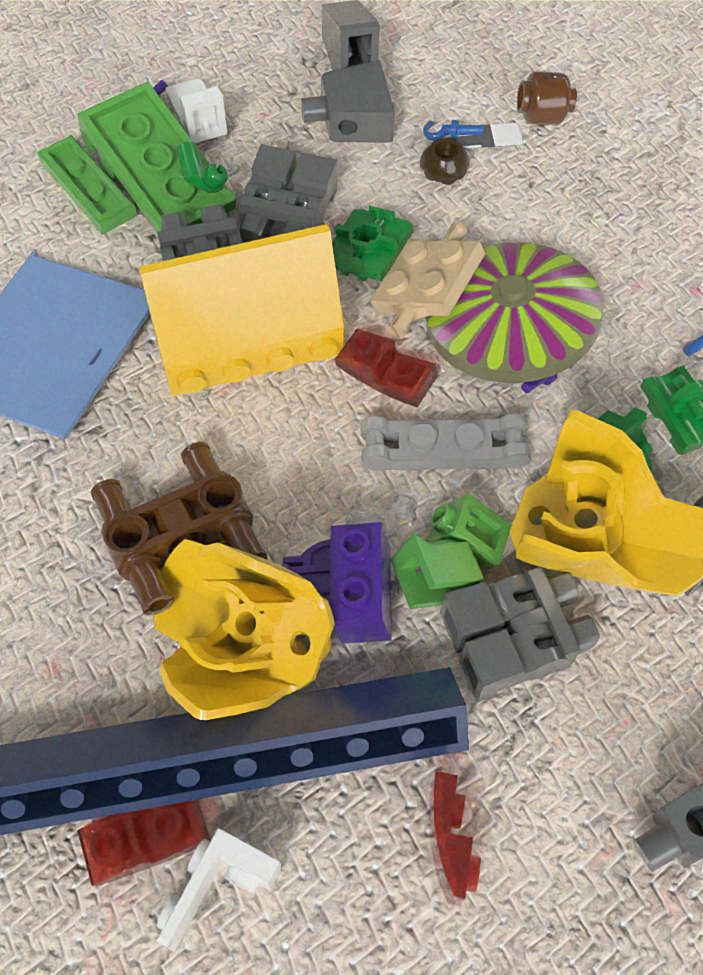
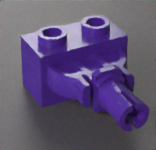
[281,522,392,644]

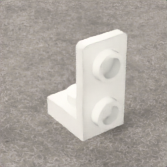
[166,78,227,143]
[156,828,282,952]

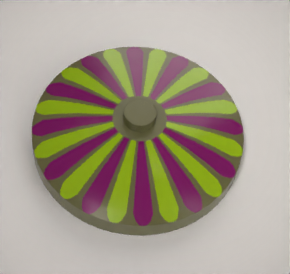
[425,242,603,383]

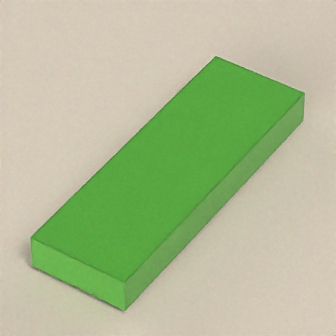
[37,135,137,235]

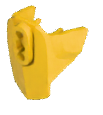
[509,410,703,596]
[153,539,335,720]

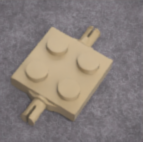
[370,222,485,339]

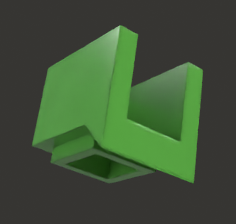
[390,534,484,609]

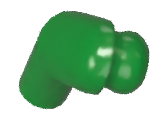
[177,142,228,193]

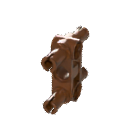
[91,442,268,616]

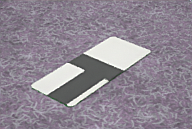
[447,123,523,149]

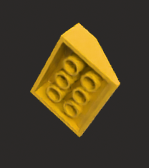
[139,224,344,396]

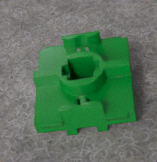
[332,205,414,282]

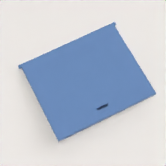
[0,252,150,440]

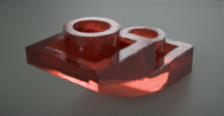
[334,329,438,408]
[429,771,481,906]
[77,799,211,887]

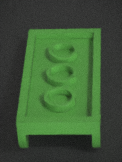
[77,81,236,232]

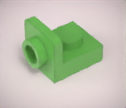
[427,493,512,569]

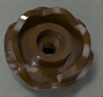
[420,138,470,185]

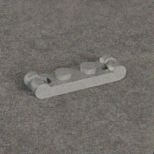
[360,414,531,470]

